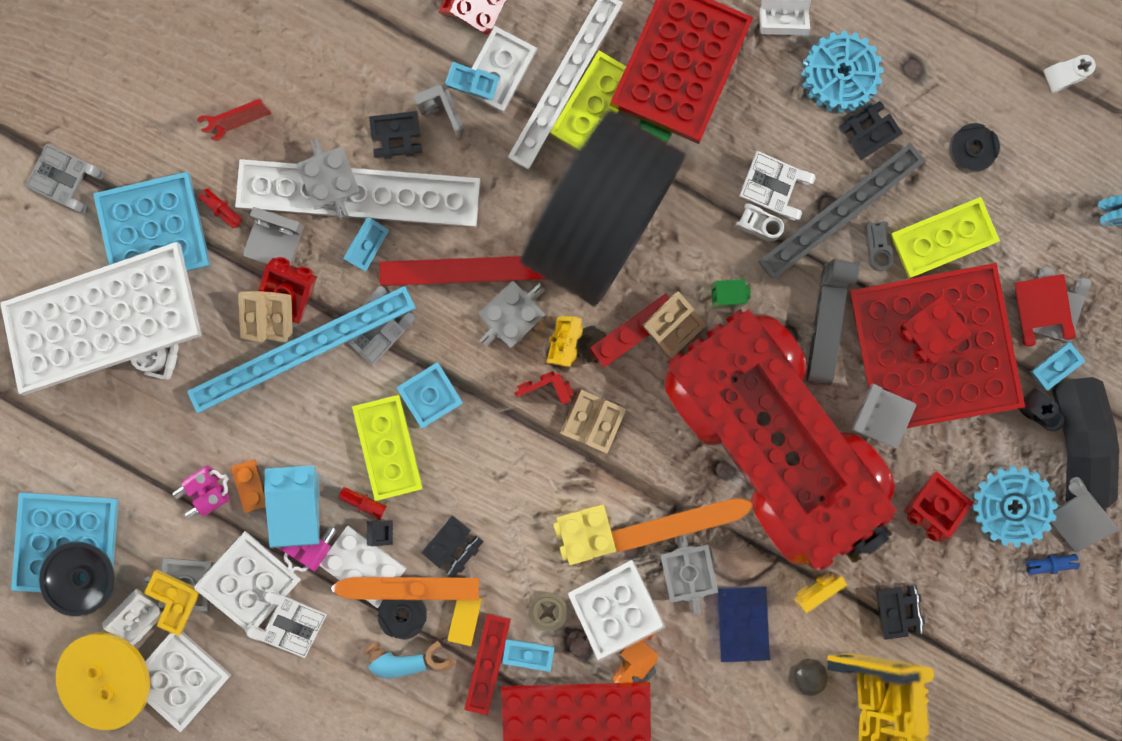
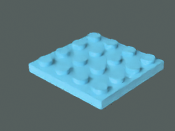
[93,172,211,272]
[11,492,119,596]

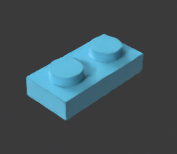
[343,217,389,272]
[1030,342,1085,391]
[502,638,555,672]

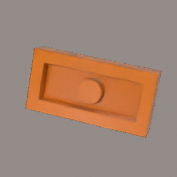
[231,459,266,513]

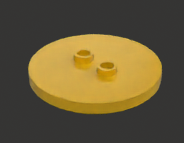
[56,632,150,730]

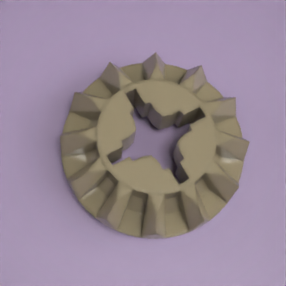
[528,592,567,632]

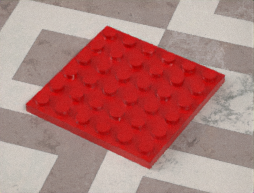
[849,263,1025,428]

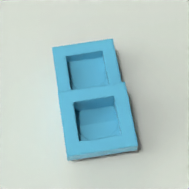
[444,62,500,101]

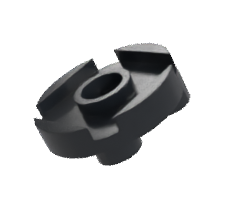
[949,123,1000,173]
[846,525,892,563]
[378,600,427,640]

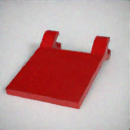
[197,99,272,141]
[1014,274,1076,347]

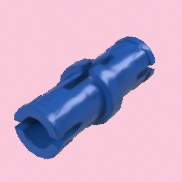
[1026,554,1080,576]

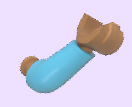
[364,641,456,679]

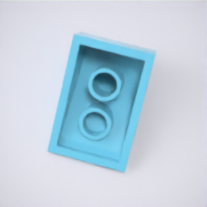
[265,466,320,548]

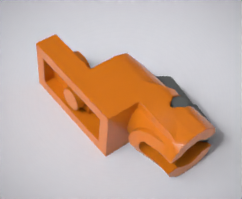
[612,632,658,683]

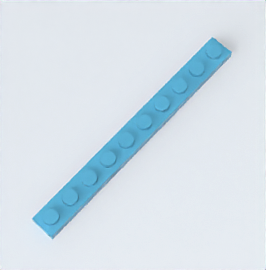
[187,286,416,413]

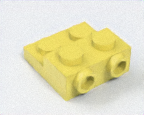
[553,504,616,565]

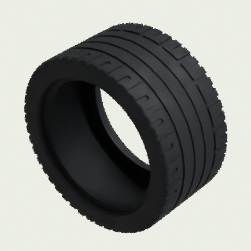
[520,110,686,307]

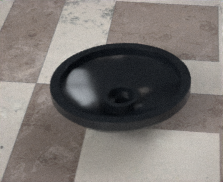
[39,542,115,617]

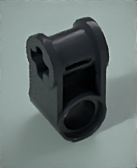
[1018,388,1065,432]

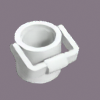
[131,344,179,380]

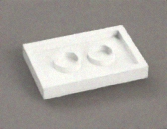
[468,26,537,113]
[319,525,407,608]

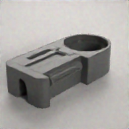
[865,221,893,271]

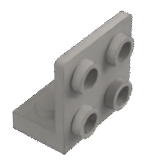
[413,84,464,140]
[243,207,305,265]
[851,384,916,448]

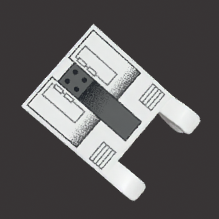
[739,151,815,221]
[245,588,327,658]

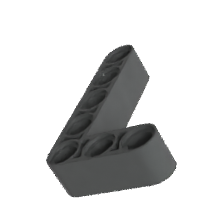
[806,259,860,385]

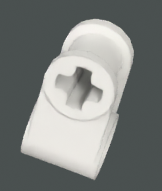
[1043,55,1096,93]
[735,203,784,242]

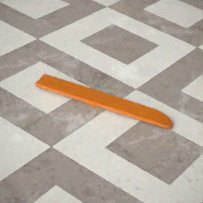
[611,498,753,553]
[332,577,479,600]

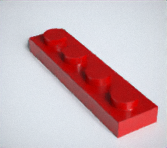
[589,293,670,369]
[464,613,511,716]

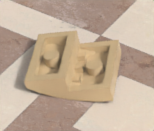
[238,291,293,343]
[643,292,706,358]
[560,389,626,454]

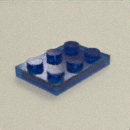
[717,586,770,662]

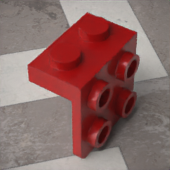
[514,371,574,405]

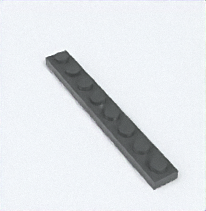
[758,142,925,280]

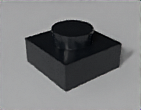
[367,520,393,547]

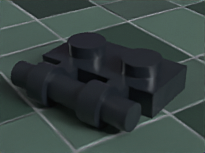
[839,101,903,161]
[369,111,422,159]
[421,515,484,578]
[875,584,925,640]

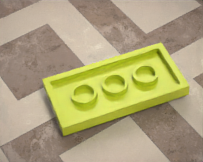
[550,51,626,151]
[890,197,1000,279]
[352,395,423,501]

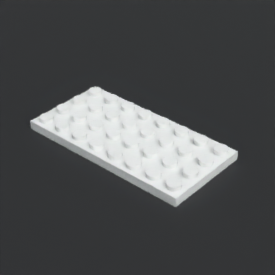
[0,242,202,395]

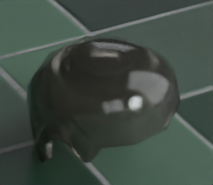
[575,326,607,365]
[788,658,829,696]

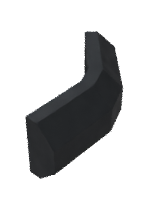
[1052,377,1119,508]

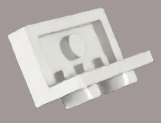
[759,0,811,35]
[101,589,163,646]

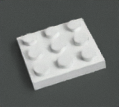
[194,531,301,630]
[568,560,666,661]
[145,632,231,732]

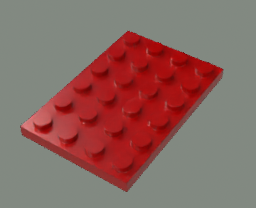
[609,0,753,144]
[501,682,651,741]

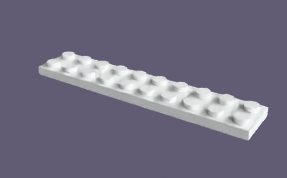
[235,159,481,228]

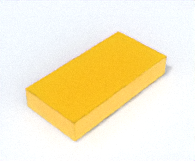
[447,597,482,646]

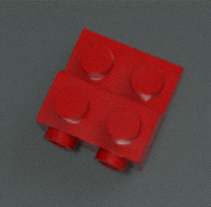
[258,257,318,324]
[901,296,972,364]
[903,471,974,543]

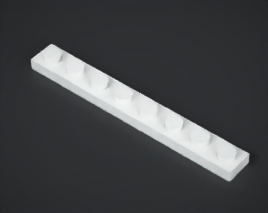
[508,0,623,171]

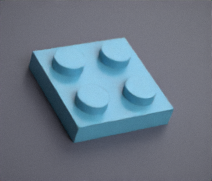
[396,362,464,429]

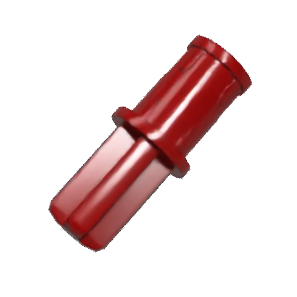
[198,188,243,229]
[338,487,387,520]

